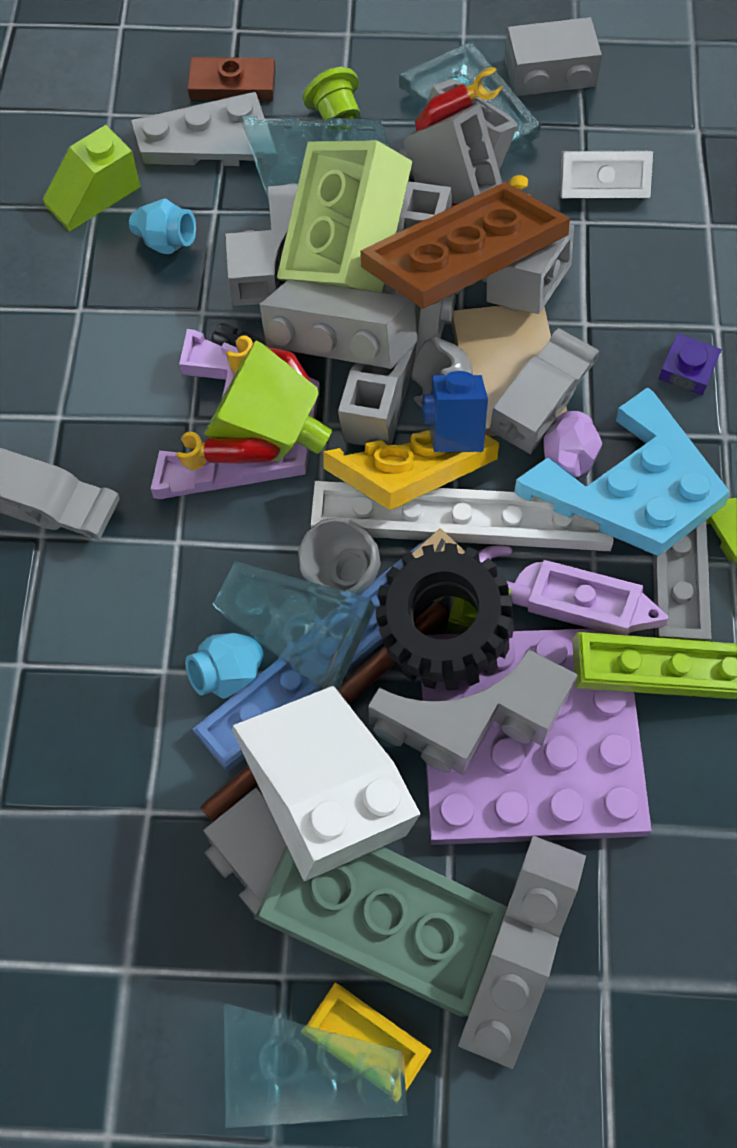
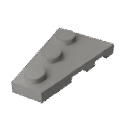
[131,92,278,167]

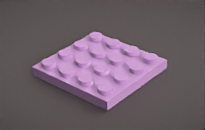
[421,629,652,845]

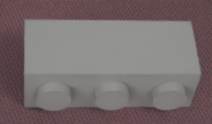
[259,279,418,369]

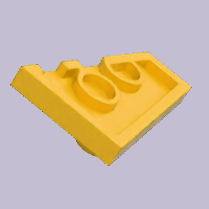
[323,430,499,510]

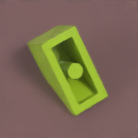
[42,125,141,232]

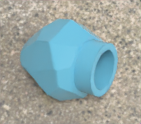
[129,198,196,254]
[185,633,264,699]

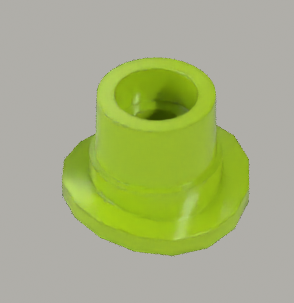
[302,67,360,131]

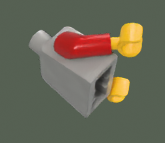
[399,67,530,207]

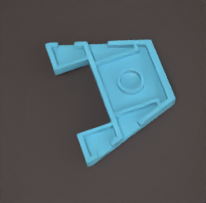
[514,387,730,556]

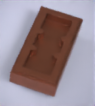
[188,57,276,101]

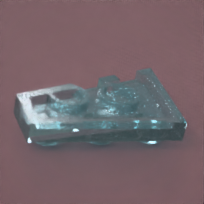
[399,42,541,152]

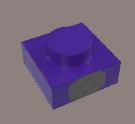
[658,333,722,396]

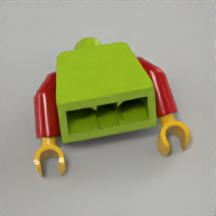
[176,336,332,470]

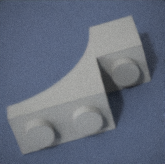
[225,184,298,306]
[368,649,578,775]
[458,835,586,1069]

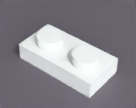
[560,151,653,198]

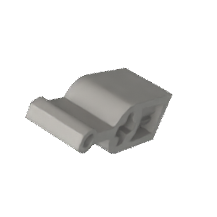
[490,328,599,454]
[0,448,120,540]

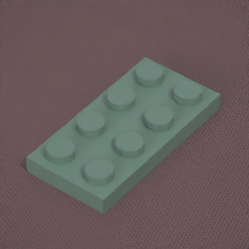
[254,845,507,1017]

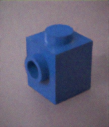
[422,371,488,452]

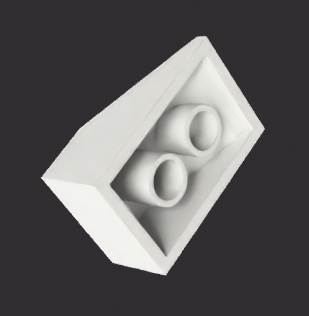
[232,686,420,882]

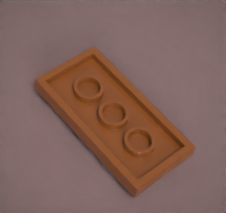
[360,182,570,309]

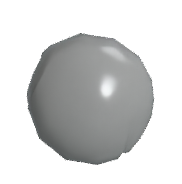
[411,337,473,407]
[298,517,381,600]

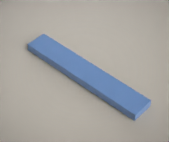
[193,538,436,772]

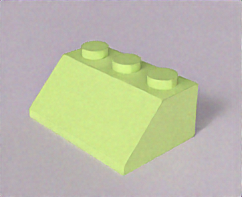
[277,140,412,293]

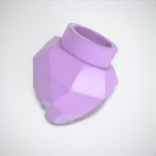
[543,411,602,478]

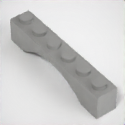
[338,181,452,446]

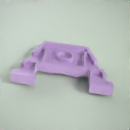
[151,329,320,499]

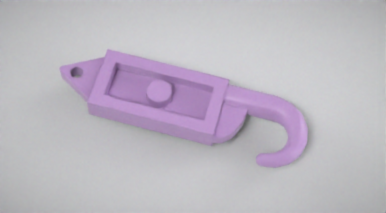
[479,545,668,636]

